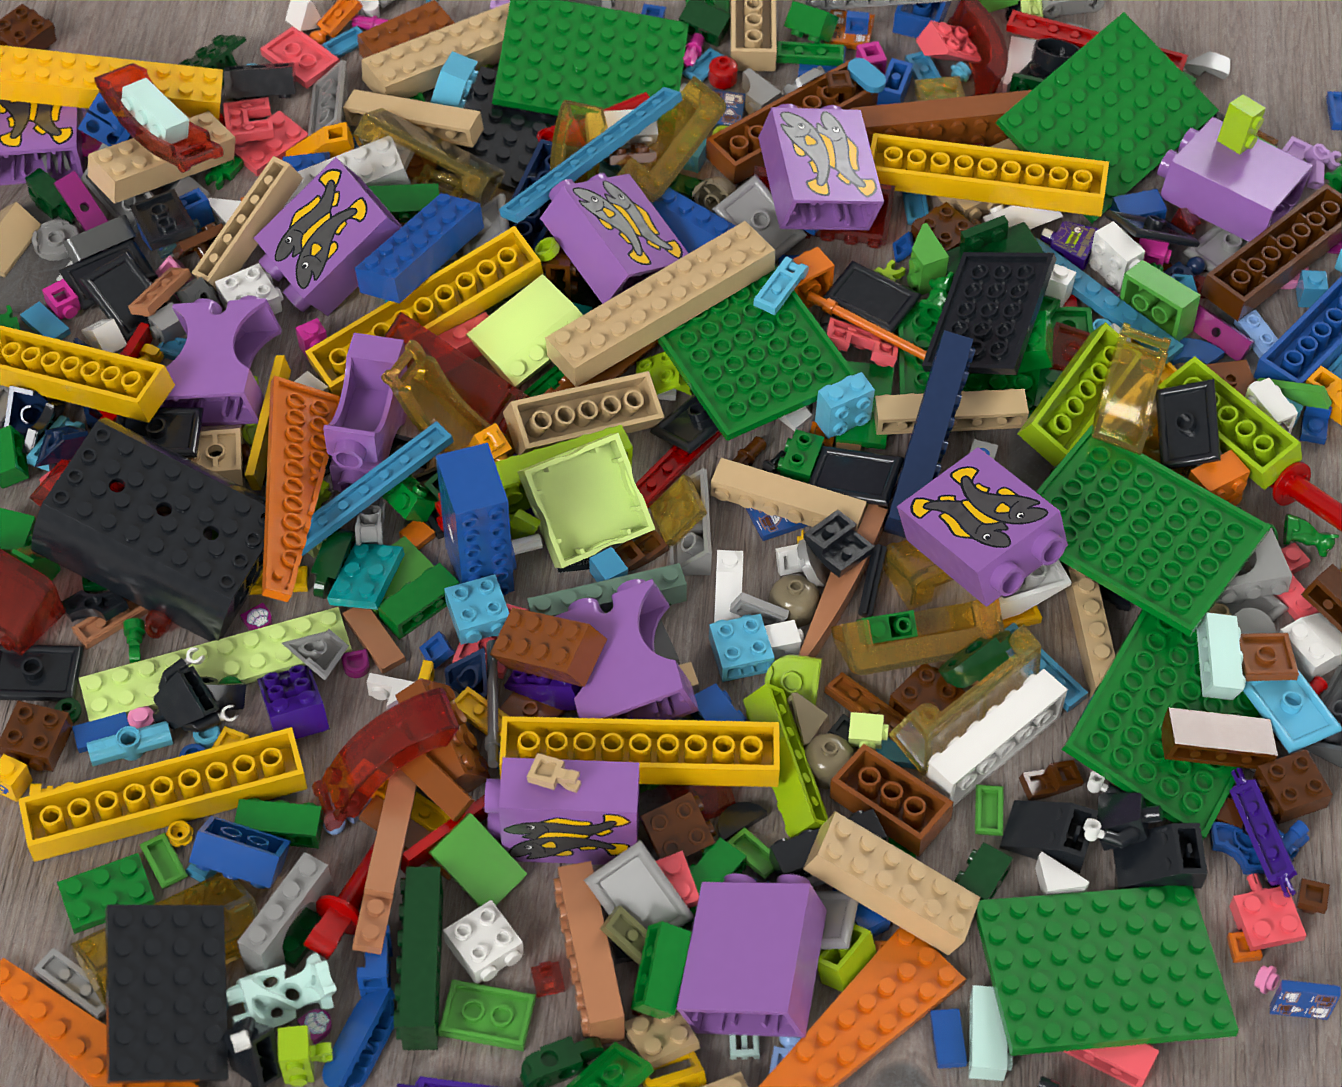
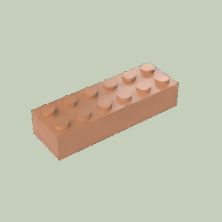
[553,861,625,1045]

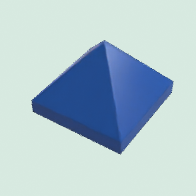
[892,231,914,263]

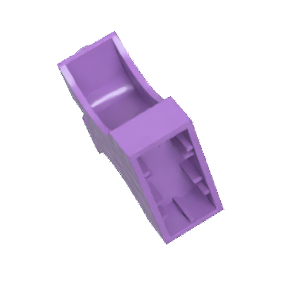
[160,296,282,426]
[323,333,411,497]
[555,579,699,720]

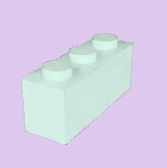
[121,78,189,147]
[1196,613,1246,700]
[969,985,1012,1081]

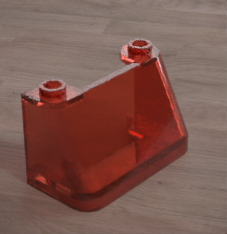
[0,549,65,655]

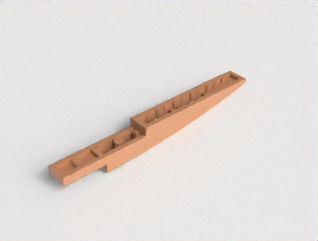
[799,504,888,657]
[352,720,418,955]

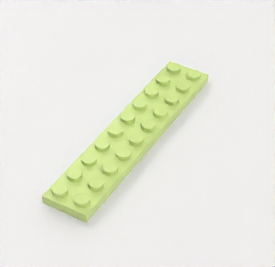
[79,607,352,722]

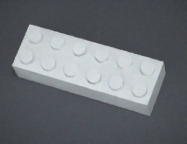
[283,135,411,208]
[925,669,1068,806]

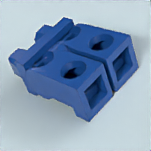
[78,85,148,146]
[357,925,393,998]

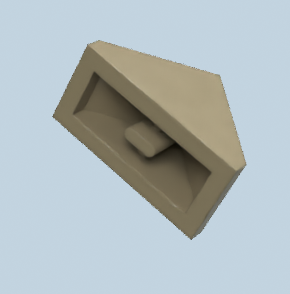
[787,693,828,748]

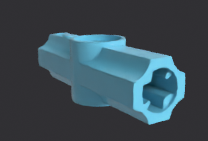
[87,721,173,766]

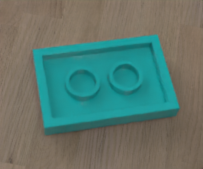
[327,543,405,610]

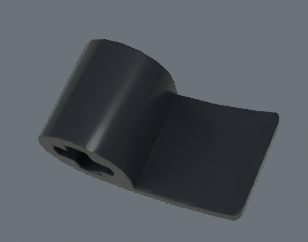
[200,676,246,710]

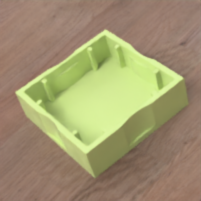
[517,433,655,568]

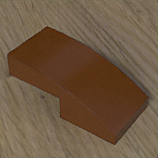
[615,530,670,572]
[1019,760,1084,801]

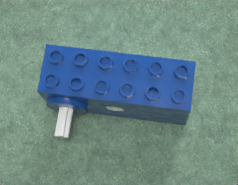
[436,443,543,596]

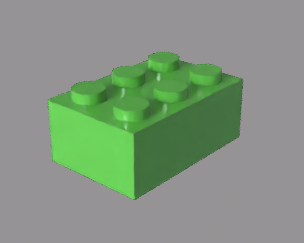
[1120,260,1201,341]

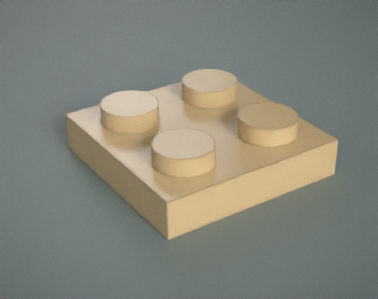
[624,1010,700,1069]

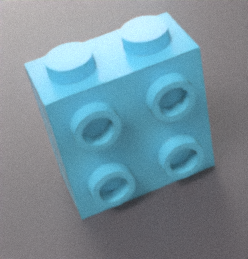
[815,372,875,439]
[444,574,509,645]
[709,614,775,682]

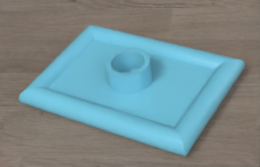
[1243,670,1342,754]

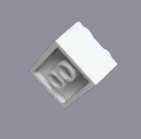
[987,560,1072,622]
[1279,613,1342,683]

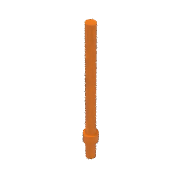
[807,292,927,361]

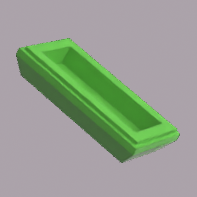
[975,784,1004,836]
[727,827,775,879]
[139,832,188,889]

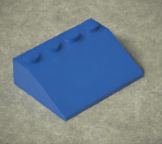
[651,187,735,253]

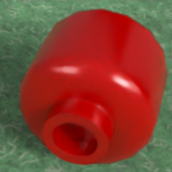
[708,56,738,90]

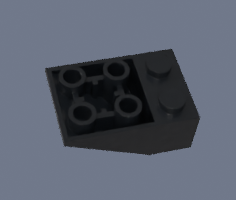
[999,800,1098,873]
[1113,823,1208,889]

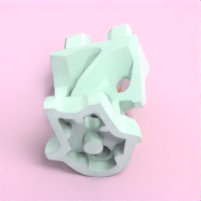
[226,953,337,1028]

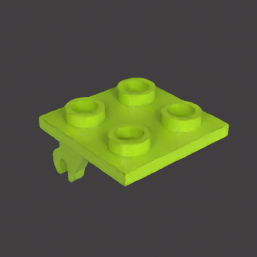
[636,351,692,395]

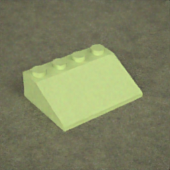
[466,274,583,392]

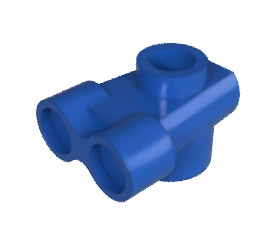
[1278,820,1310,860]

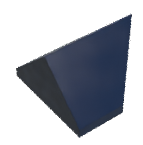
[4,385,64,439]
[35,425,88,467]
[444,647,487,700]

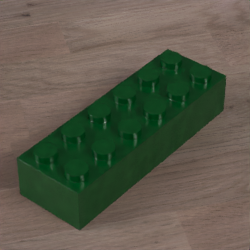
[394,867,444,1050]

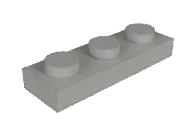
[33,948,106,1021]

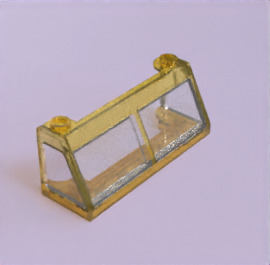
[889,624,1041,776]

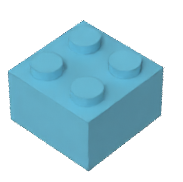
[430,51,479,108]

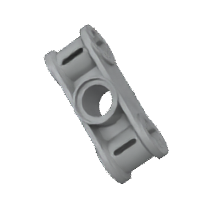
[1041,0,1104,18]
[355,497,386,546]

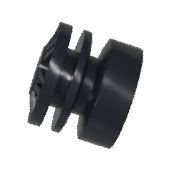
[1027,38,1080,79]

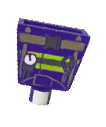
[1040,221,1099,272]

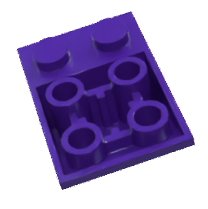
[257,665,330,739]
[504,670,582,710]

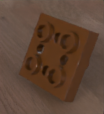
[603,143,657,184]
[172,223,224,260]

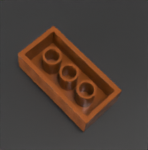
[357,0,455,59]
[490,607,607,687]
[395,678,491,793]
[830,744,954,857]

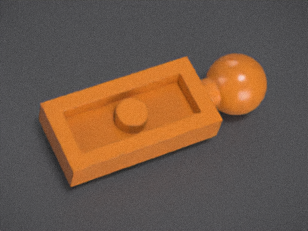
[309,0,363,45]

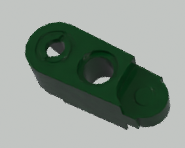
[25,168,77,224]
[310,528,356,599]
[939,630,1016,688]
[519,1036,604,1087]

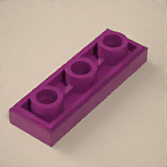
[54,170,108,231]
[1193,304,1254,361]

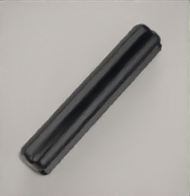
[858,544,887,618]

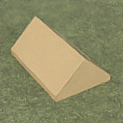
[0,202,41,277]

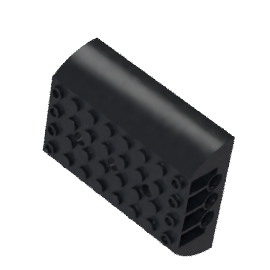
[31,418,266,642]

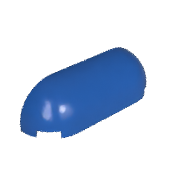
[322,987,395,1087]

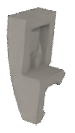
[1184,52,1231,80]

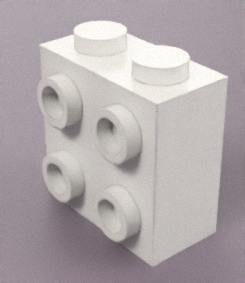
[1088,221,1145,293]
[215,263,284,315]
[1245,378,1298,434]
[443,900,524,984]

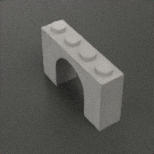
[1216,528,1293,604]
[237,852,335,985]

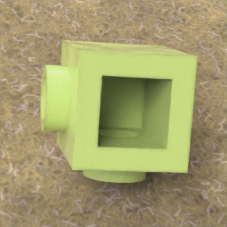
[849,712,889,750]

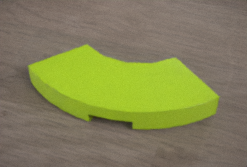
[509,509,541,539]

